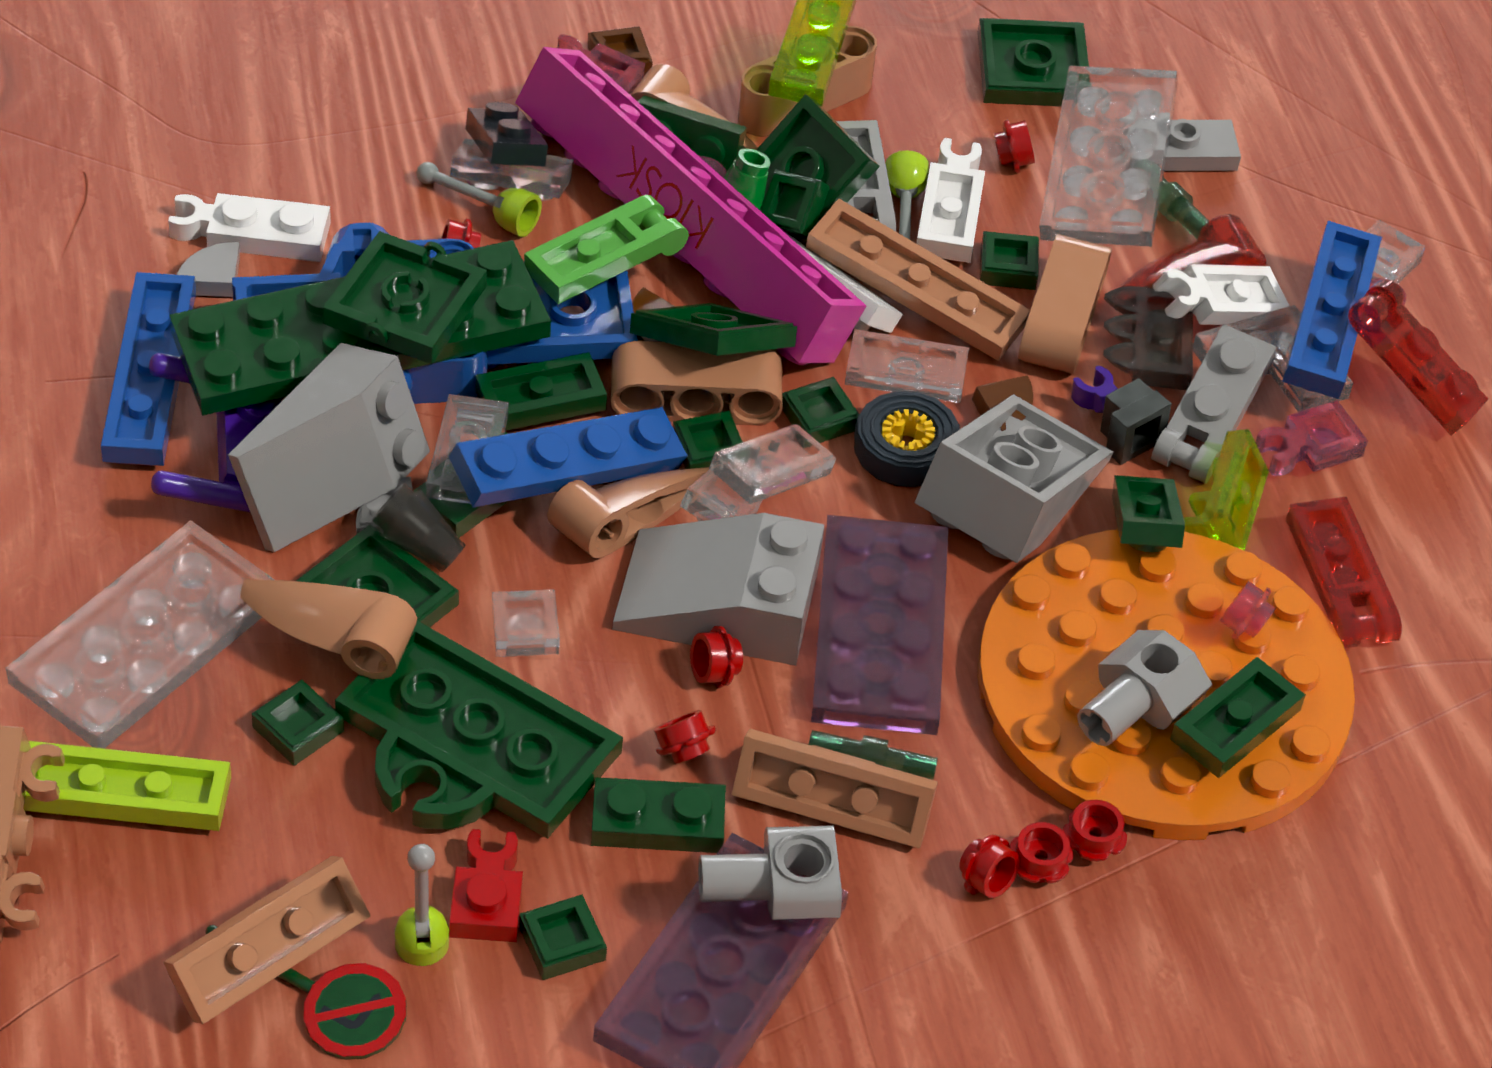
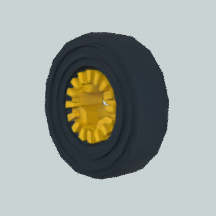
[854,391,960,487]

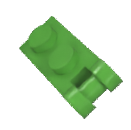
[524,194,689,304]

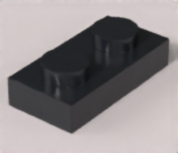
[465,102,548,167]

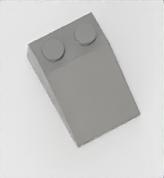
[228,343,430,552]
[914,394,1113,563]
[612,513,825,666]

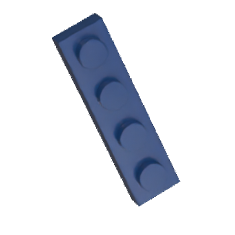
[1282,221,1382,399]
[101,272,196,466]
[449,407,687,507]

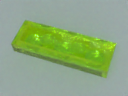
[768,0,856,106]

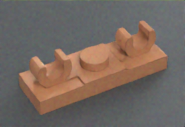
[0,725,65,943]
[732,729,938,849]
[163,856,371,1024]

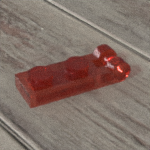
[1348,279,1488,436]
[1286,497,1402,648]

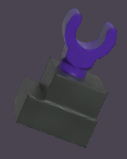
[1071,366,1172,465]

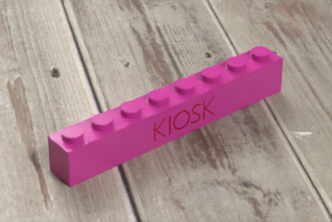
[515,47,866,365]

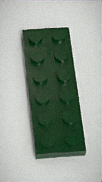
[169,240,551,416]

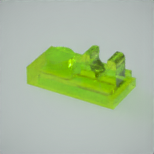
[1184,429,1269,551]

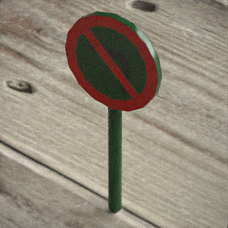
[206,925,407,1060]

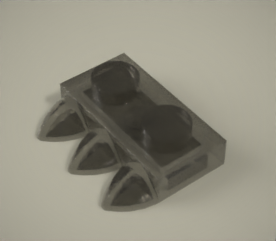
[1103,286,1193,391]

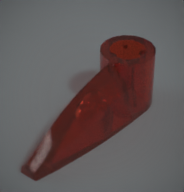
[1111,214,1266,311]

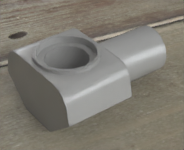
[1077,630,1212,746]
[698,826,842,920]

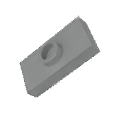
[1123,119,1241,171]

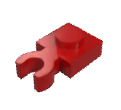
[449,829,523,943]

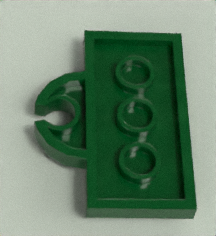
[335,621,623,839]

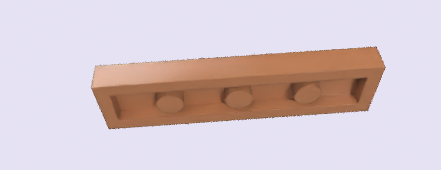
[806,199,1030,361]

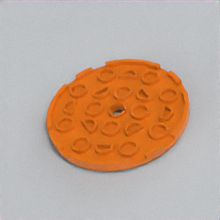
[977,529,1355,840]

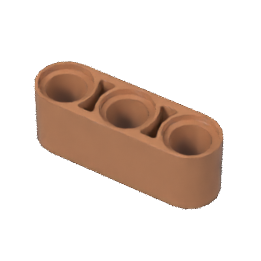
[738,26,877,137]
[1018,234,1112,375]
[611,341,783,425]

